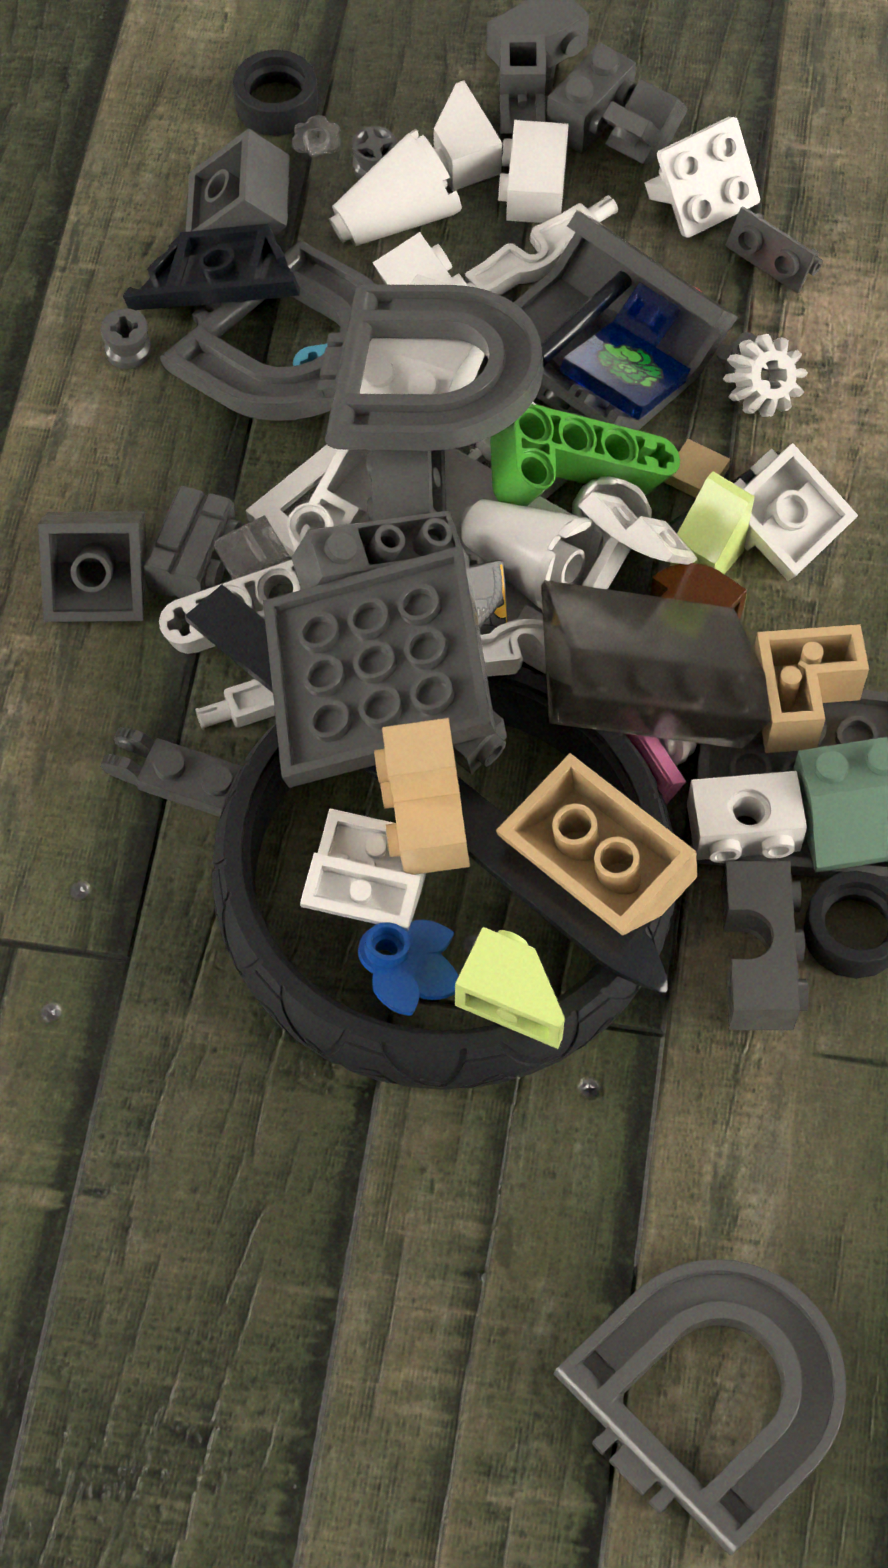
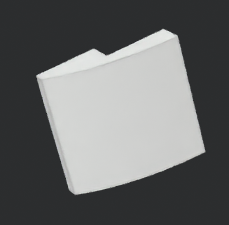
[578,492,698,565]
[300,809,426,931]

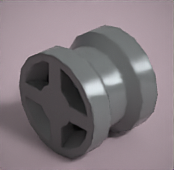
[352,126,397,180]
[101,309,152,369]

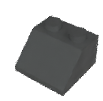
[186,128,290,235]
[38,511,147,622]

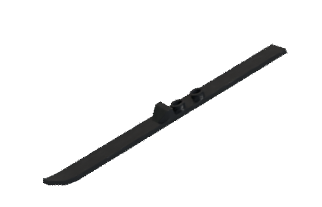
[185,584,668,994]

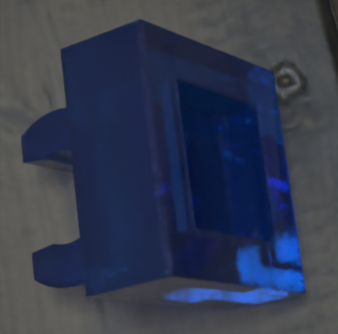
[613,282,681,351]

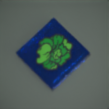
[560,321,691,420]

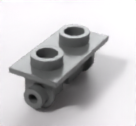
[725,206,823,293]

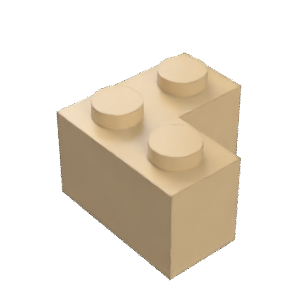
[751,624,869,753]
[374,718,470,875]

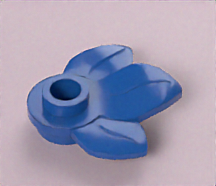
[358,920,459,1016]

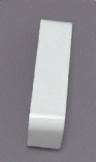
[159,502,335,654]

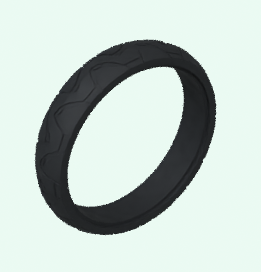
[212,667,675,1090]

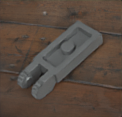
[100,727,243,817]

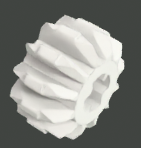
[723,334,808,417]

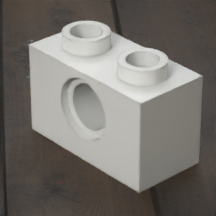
[687,771,807,863]

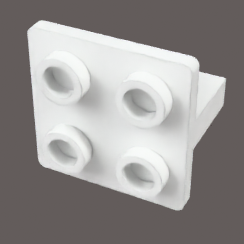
[645,117,760,238]

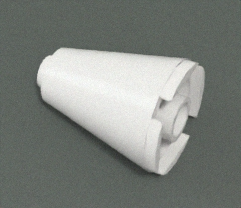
[329,129,462,246]
[459,499,603,615]

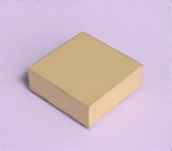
[664,439,730,498]

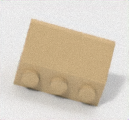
[496,753,697,936]

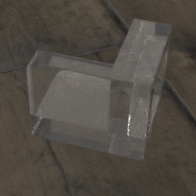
[214,515,289,580]

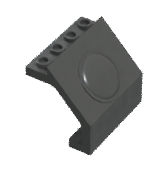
[483,210,738,430]

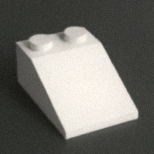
[360,274,485,394]

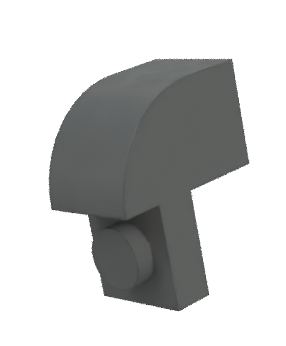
[499,34,546,143]
[603,79,688,165]

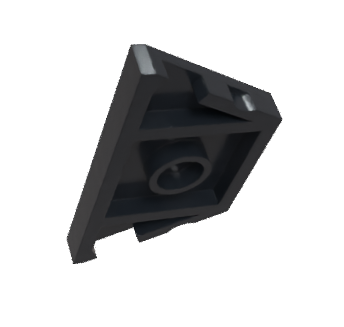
[123,224,300,310]

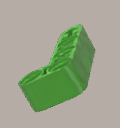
[490,404,680,507]

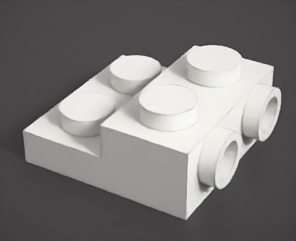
[734,443,858,581]

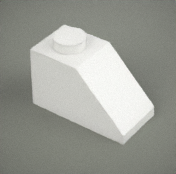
[434,81,502,191]

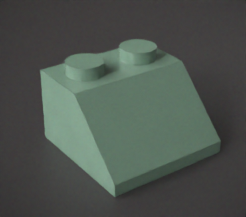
[793,737,888,873]

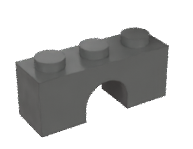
[721,861,808,1030]

